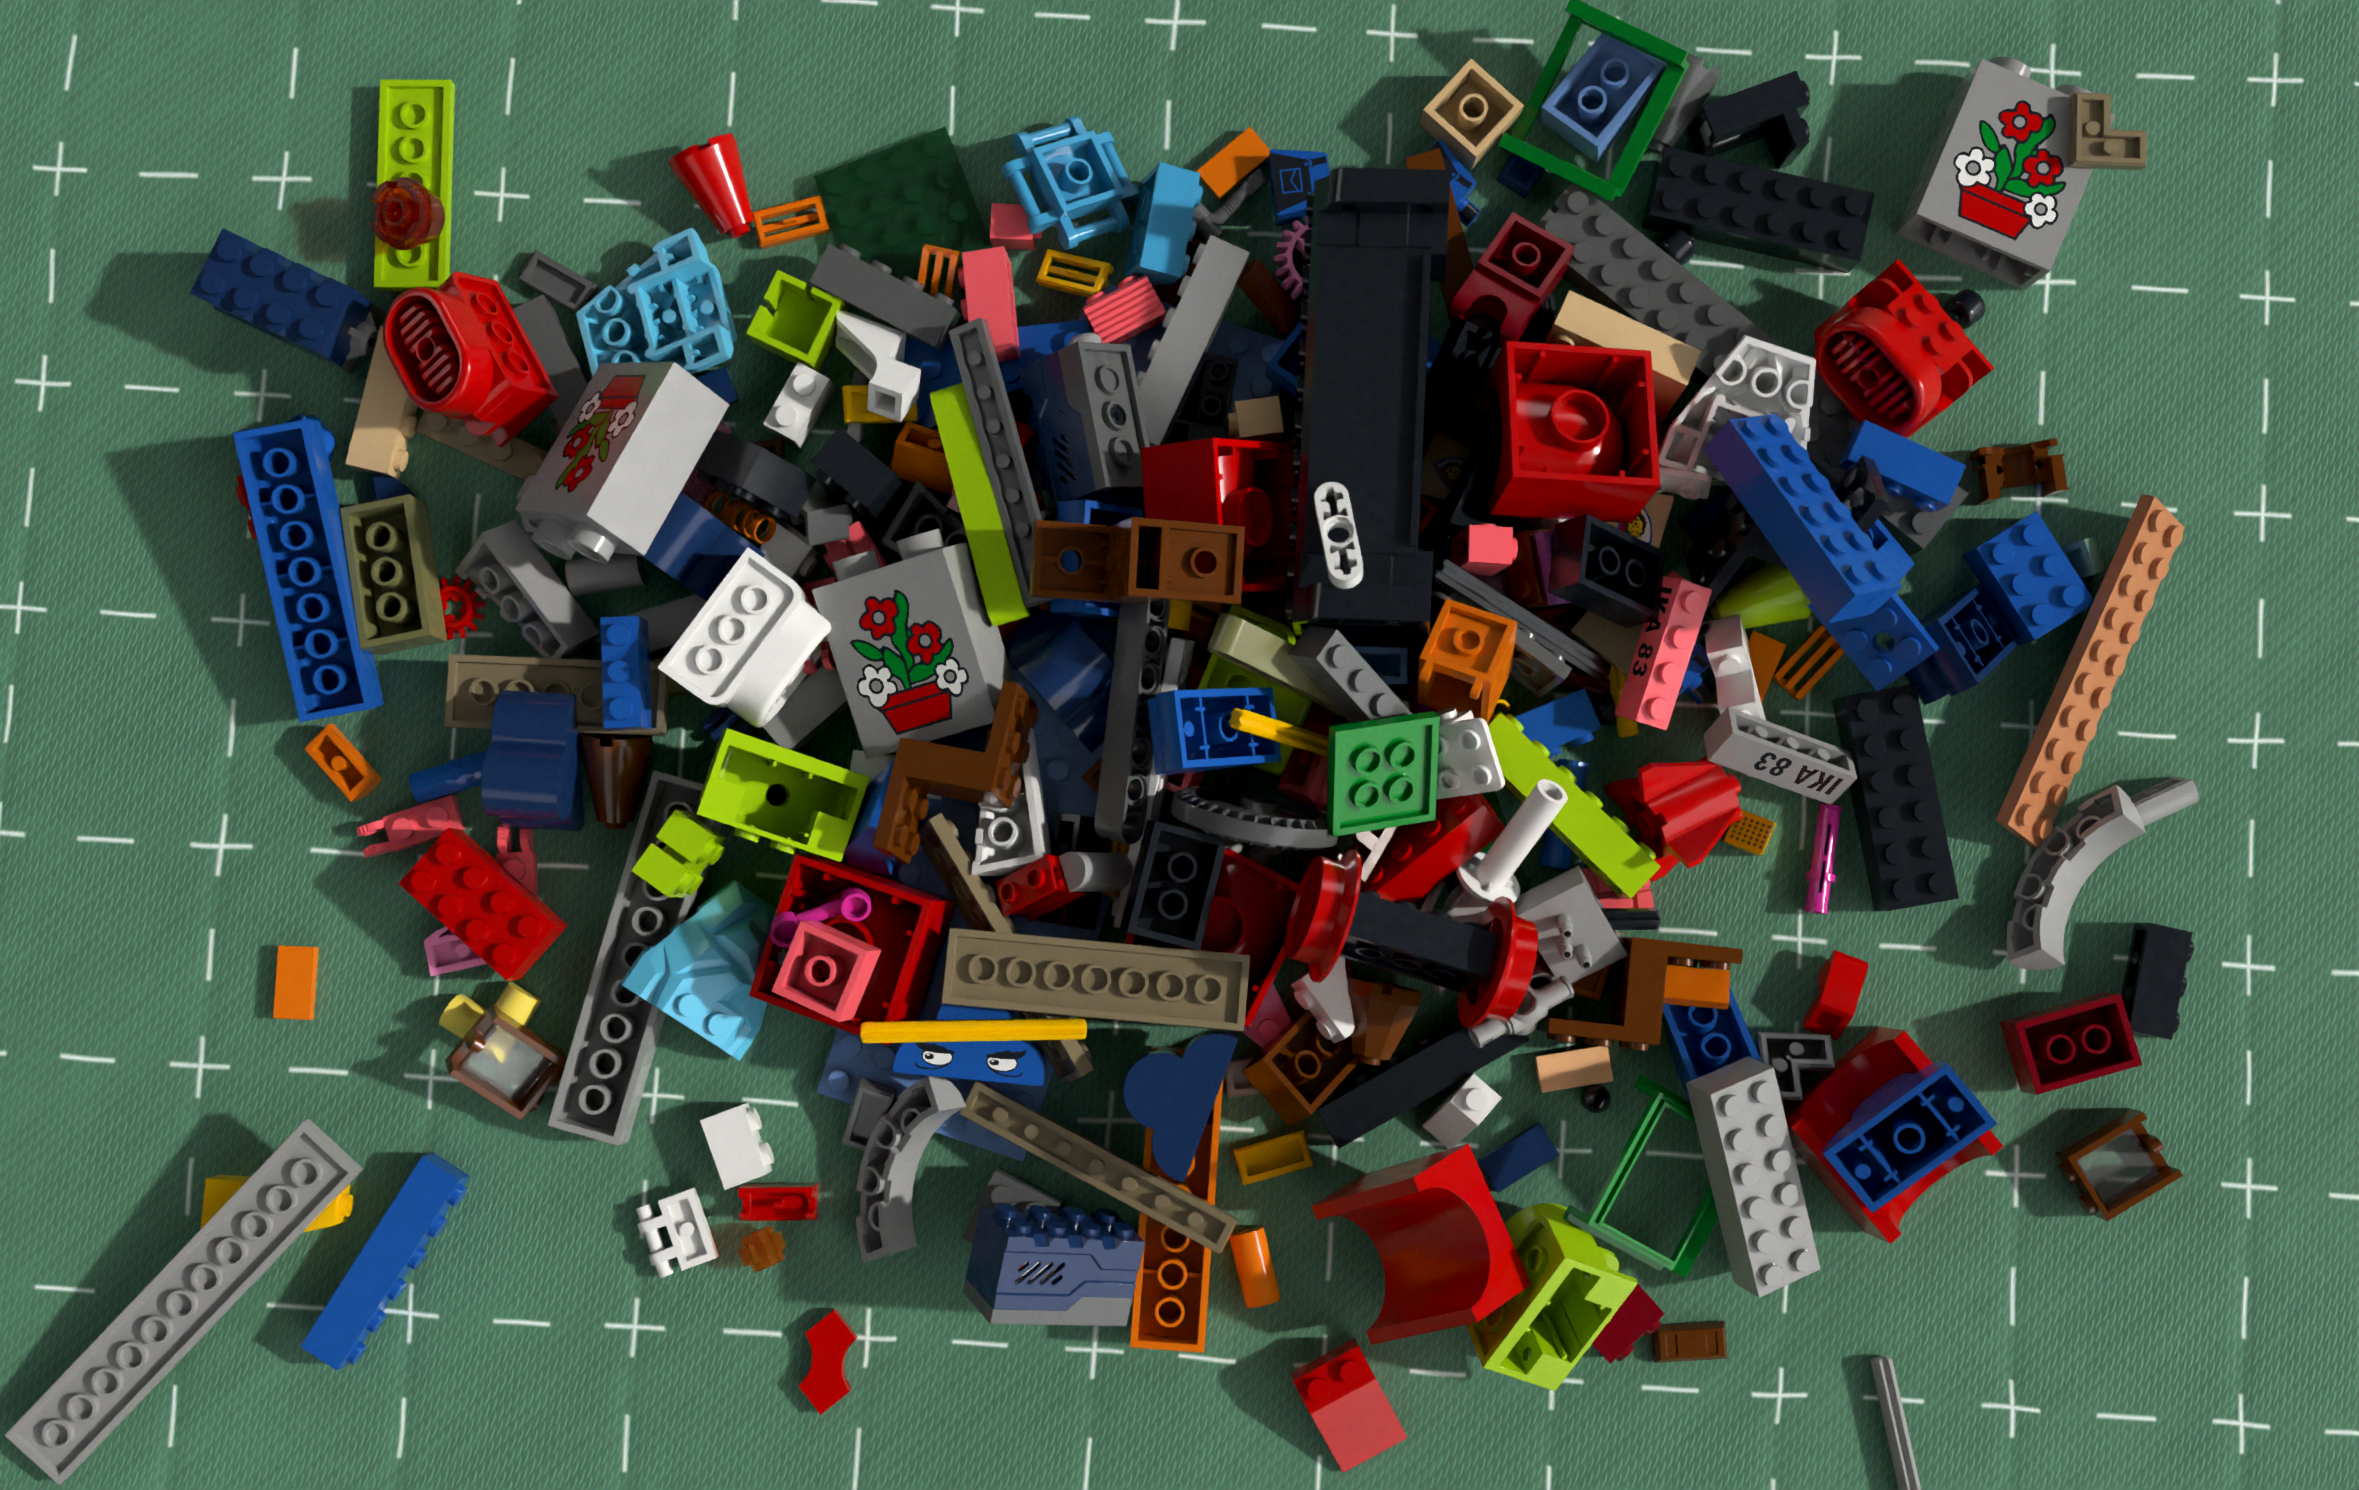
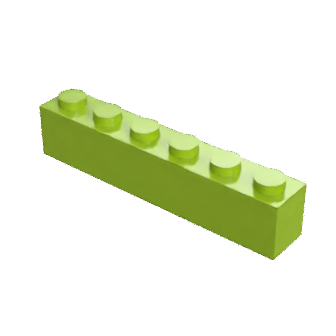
[1488,713,1661,899]

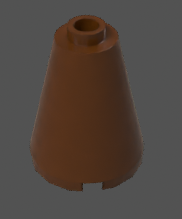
[579,733,653,829]

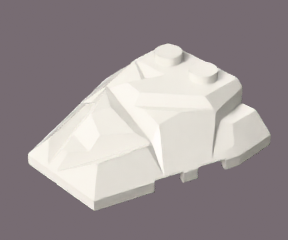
[1658,335,1816,482]

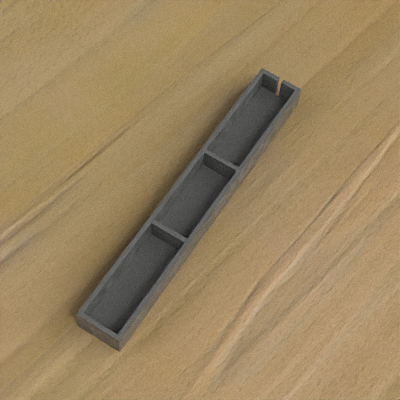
[1537,182,1968,556]

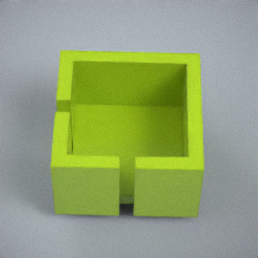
[746,270,848,372]
[631,809,726,898]

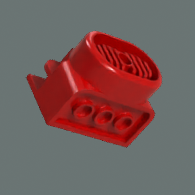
[1814,258,1994,438]
[383,271,559,447]

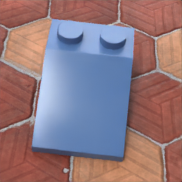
[1541,33,1666,163]

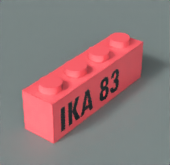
[1614,576,1712,731]

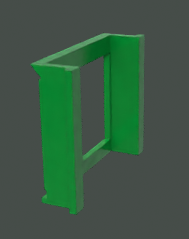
[1498,0,1690,201]
[1563,1074,1719,1278]

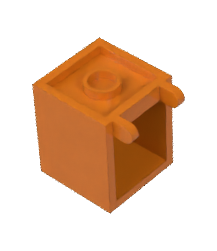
[1417,598,1517,725]

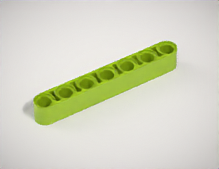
[930,382,1030,627]

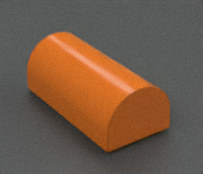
[303,724,382,802]
[1229,1225,1281,1308]

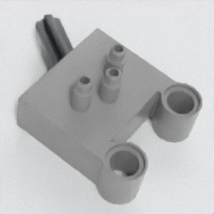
[1514,865,1660,990]

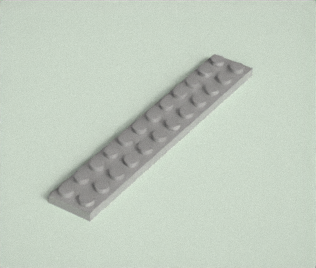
[4,1119,363,1485]

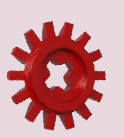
[440,576,486,640]

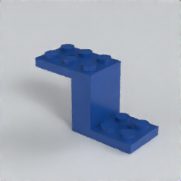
[1808,485,1940,691]

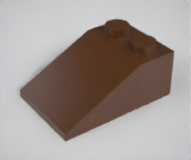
[1241,1009,1359,1126]

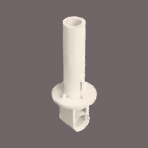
[1443,779,1568,924]

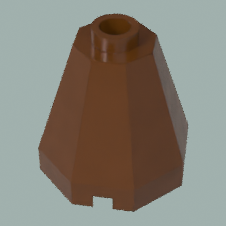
[1347,976,1422,1066]

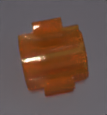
[738,1225,787,1273]

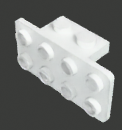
[1436,707,1505,800]

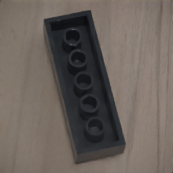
[1642,147,1875,273]
[1832,683,1959,912]

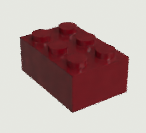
[2000,992,2142,1095]

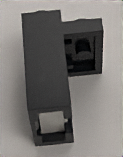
[1687,70,1810,169]

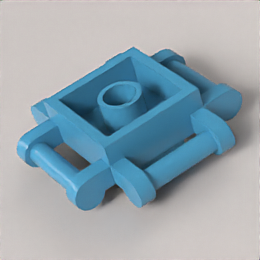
[1000,116,1141,250]

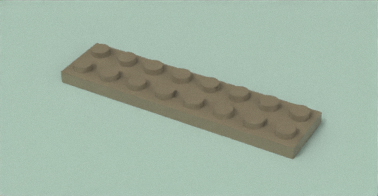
[918,813,1094,1085]
[942,928,1250,1032]

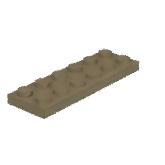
[444,654,669,737]

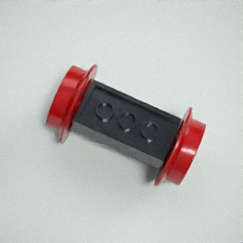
[1285,850,1538,1028]

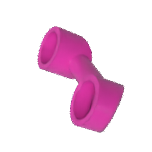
[770,888,871,948]

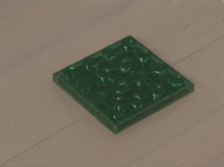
[814,126,993,286]

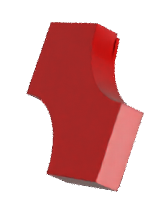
[798,1308,857,1415]

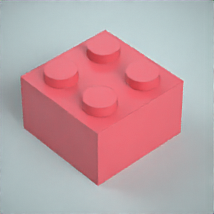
[772,920,881,1022]

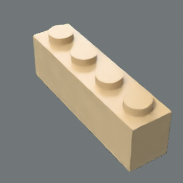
[345,326,418,480]

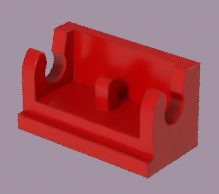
[738,1182,818,1221]

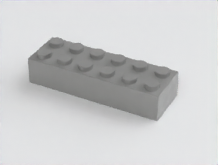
[1686,1056,1821,1298]

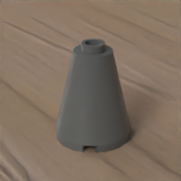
[1643,53,1721,154]

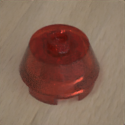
[370,177,445,250]

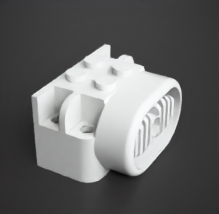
[658,547,831,728]

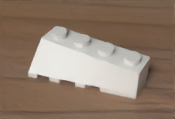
[971,725,1052,876]

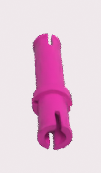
[1804,804,1843,915]

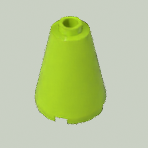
[1709,561,1815,629]

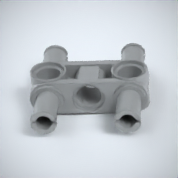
[1431,976,1574,1048]

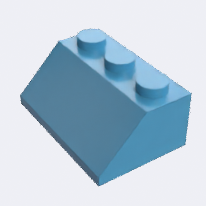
[1123,162,1203,285]

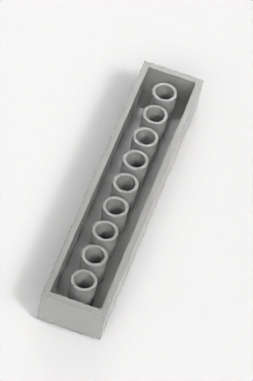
[547,770,723,1146]

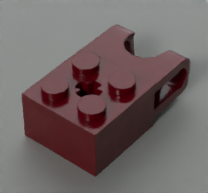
[1447,212,1575,349]

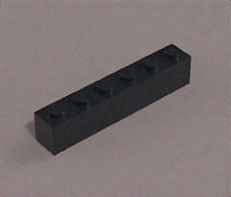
[1316,1018,1530,1149]

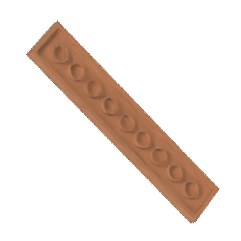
[1995,494,2185,849]

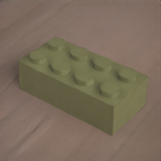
[340,494,447,655]

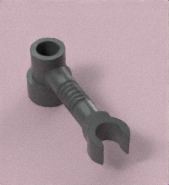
[1192,169,1269,243]

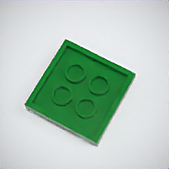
[1327,711,1440,837]

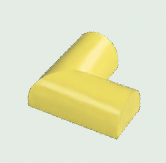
[439,982,543,1063]

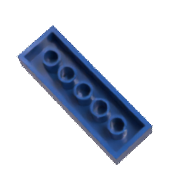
[1703,414,1902,624]

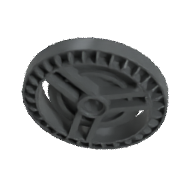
[1171,785,1338,851]

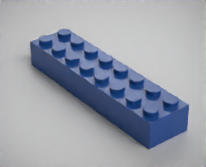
[233,419,384,722]

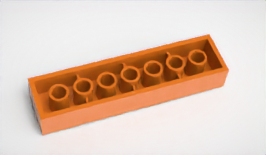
[1130,1046,1223,1353]

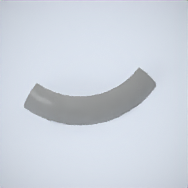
[2006,784,2146,970]
[856,1076,967,1263]

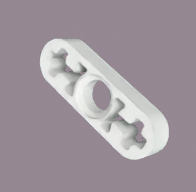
[1314,482,1363,589]

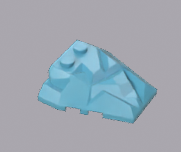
[576,228,737,377]
[620,880,777,1061]

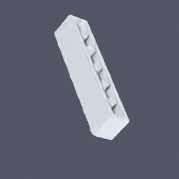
[1137,235,1250,446]

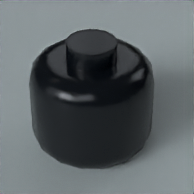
[1656,228,1696,266]
[1943,289,1985,330]

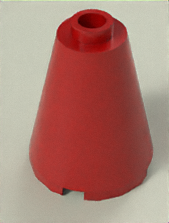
[669,133,754,239]

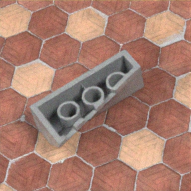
[455,520,600,659]

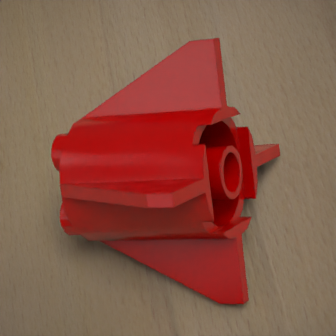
[1603,755,1743,882]

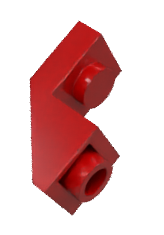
[1802,950,1868,1041]

